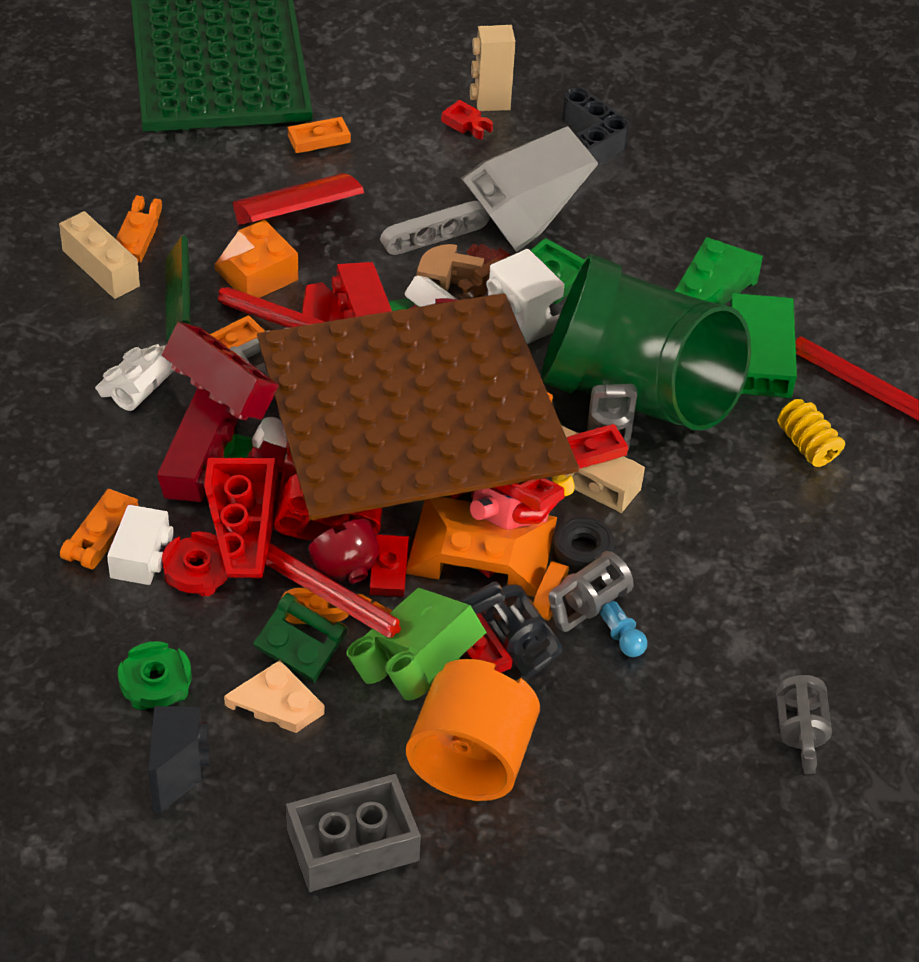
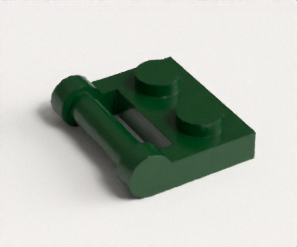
[253,592,348,683]

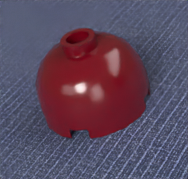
[308,519,379,584]

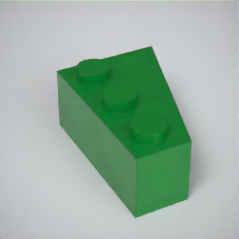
[675,237,763,305]

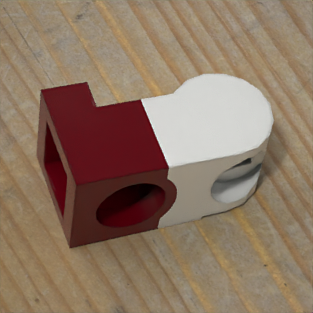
[247,417,287,474]

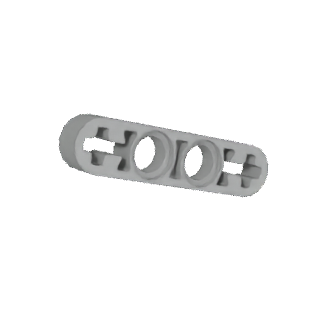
[380,200,490,255]

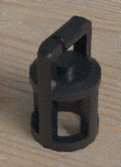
[481,585,562,677]

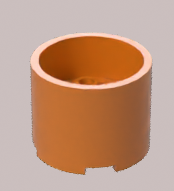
[406,659,540,801]

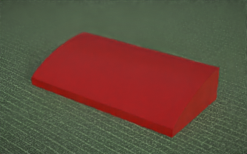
[232,173,364,225]

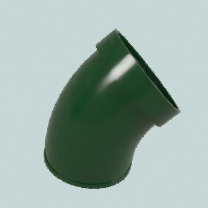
[540,253,751,430]

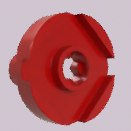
[162,531,228,596]

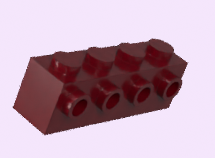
[161,321,279,420]
[157,388,239,502]

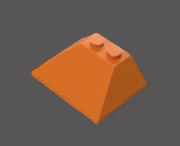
[406,497,557,597]

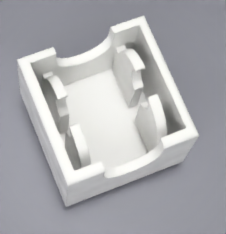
[487,249,565,344]

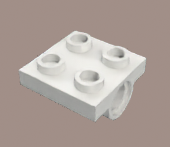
[95,344,174,411]

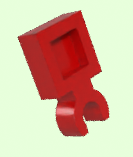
[441,100,493,140]

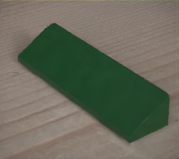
[166,236,190,343]

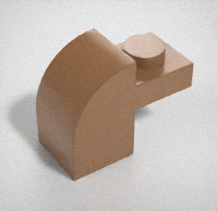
[417,244,484,292]

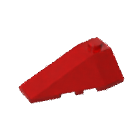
[204,458,280,578]

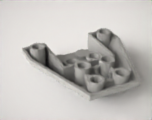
[461,126,598,252]

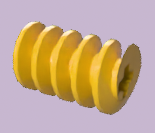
[777,399,845,467]

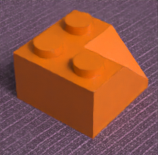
[214,219,299,298]

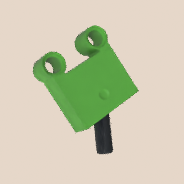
[347,582,505,701]

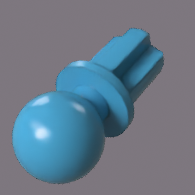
[600,601,647,657]

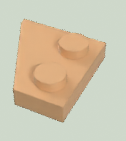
[224,660,325,733]

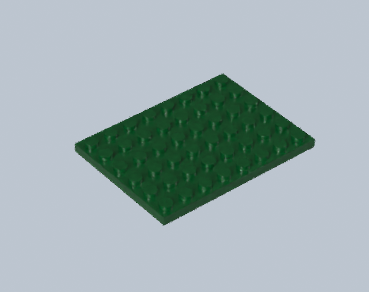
[131,0,313,132]

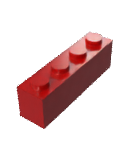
[332,262,392,319]

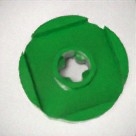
[118,641,192,710]

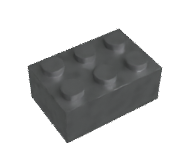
[286,774,421,892]

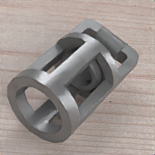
[587,384,637,449]
[549,551,634,632]
[776,675,832,774]

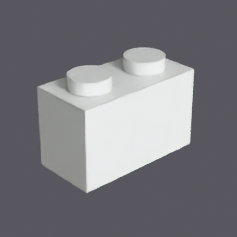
[107,505,173,585]

